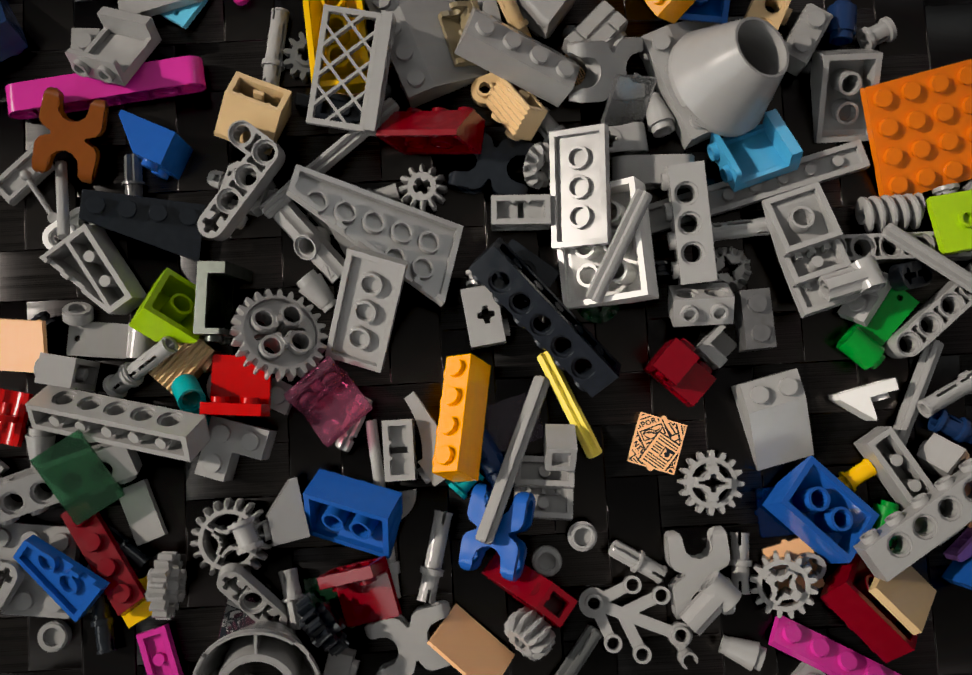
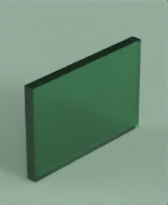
[29,429,125,525]

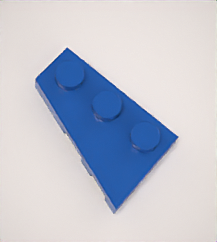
[13,535,110,623]

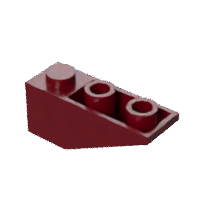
[482,552,578,628]

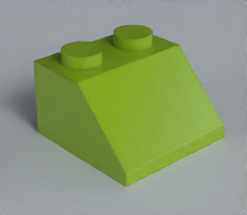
[128,267,200,343]

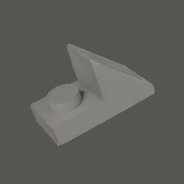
[838,271,892,327]

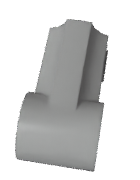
[818,256,887,302]
[679,570,742,636]

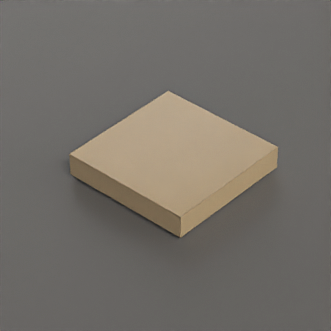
[869,548,937,635]

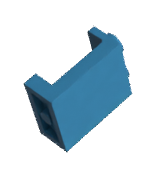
[707,109,803,192]

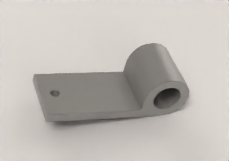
[66,322,158,361]

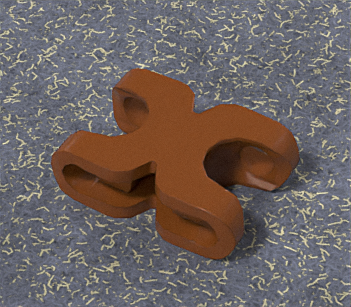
[32,87,109,184]

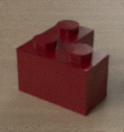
[643,338,716,407]

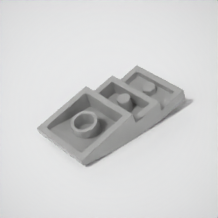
[761,181,861,318]

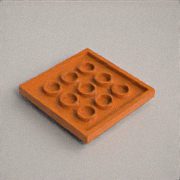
[860,58,972,197]

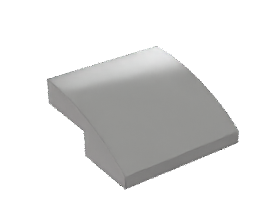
[514,455,575,521]

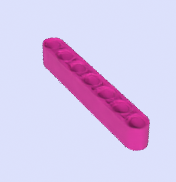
[5,55,206,120]

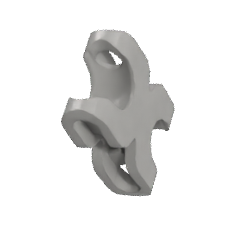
[567,37,644,103]
[664,526,736,620]
[364,600,451,675]

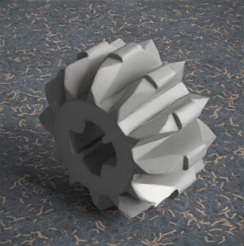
[398,164,447,212]
[504,606,556,661]

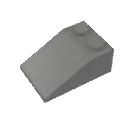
[810,48,883,143]
[731,368,814,471]

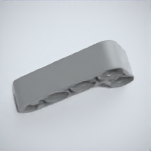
[197,120,286,241]

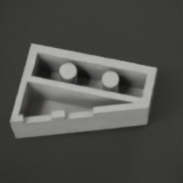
[39,223,147,315]

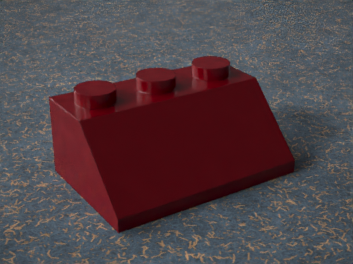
[375,106,485,154]
[820,553,919,663]

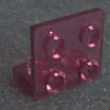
[283,356,372,447]

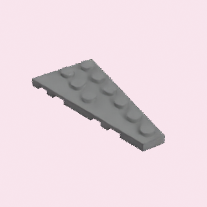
[286,164,464,307]

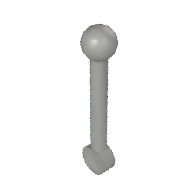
[19,169,57,223]

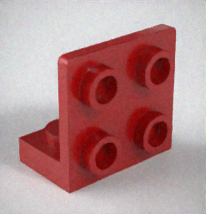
[199,354,272,416]

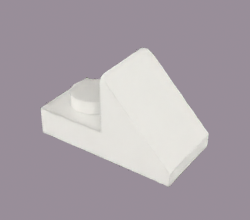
[828,378,899,421]

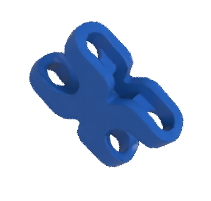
[459,483,535,582]

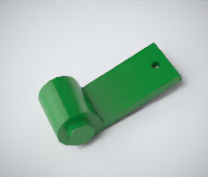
[836,288,920,370]

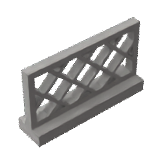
[306,4,396,137]

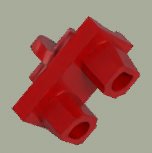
[0,388,33,447]

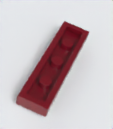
[60,497,146,616]

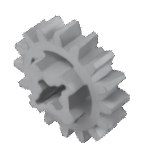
[677,450,744,516]
[750,550,818,619]
[145,551,187,620]

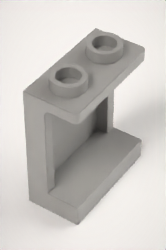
[65,6,162,86]

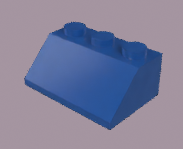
[762,456,880,564]
[303,468,403,559]

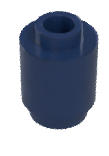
[826,0,857,46]

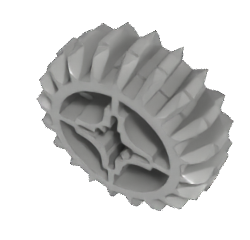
[190,497,272,580]

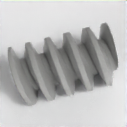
[855,192,925,233]

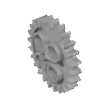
[229,289,328,382]

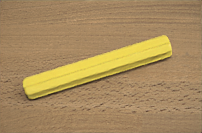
[537,351,602,459]

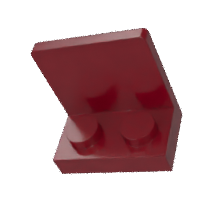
[317,556,402,627]

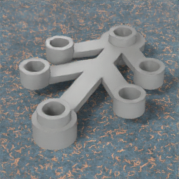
[579,575,693,664]

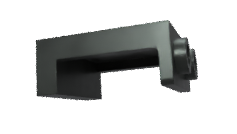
[193,261,253,345]

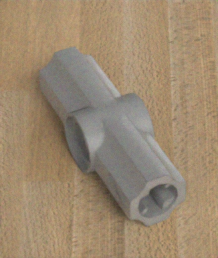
[273,201,345,284]

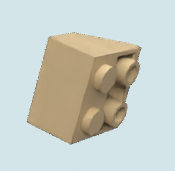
[214,71,292,156]

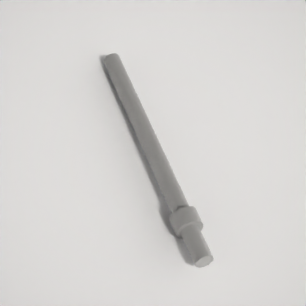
[365,419,401,598]

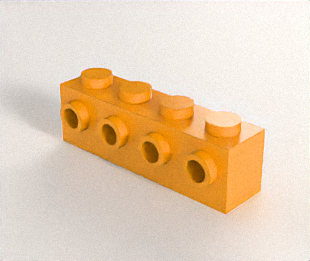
[432,353,491,482]

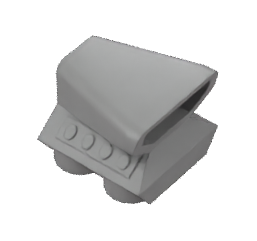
[516,0,576,39]

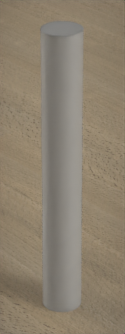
[55,160,70,240]

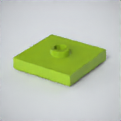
[925,190,972,256]

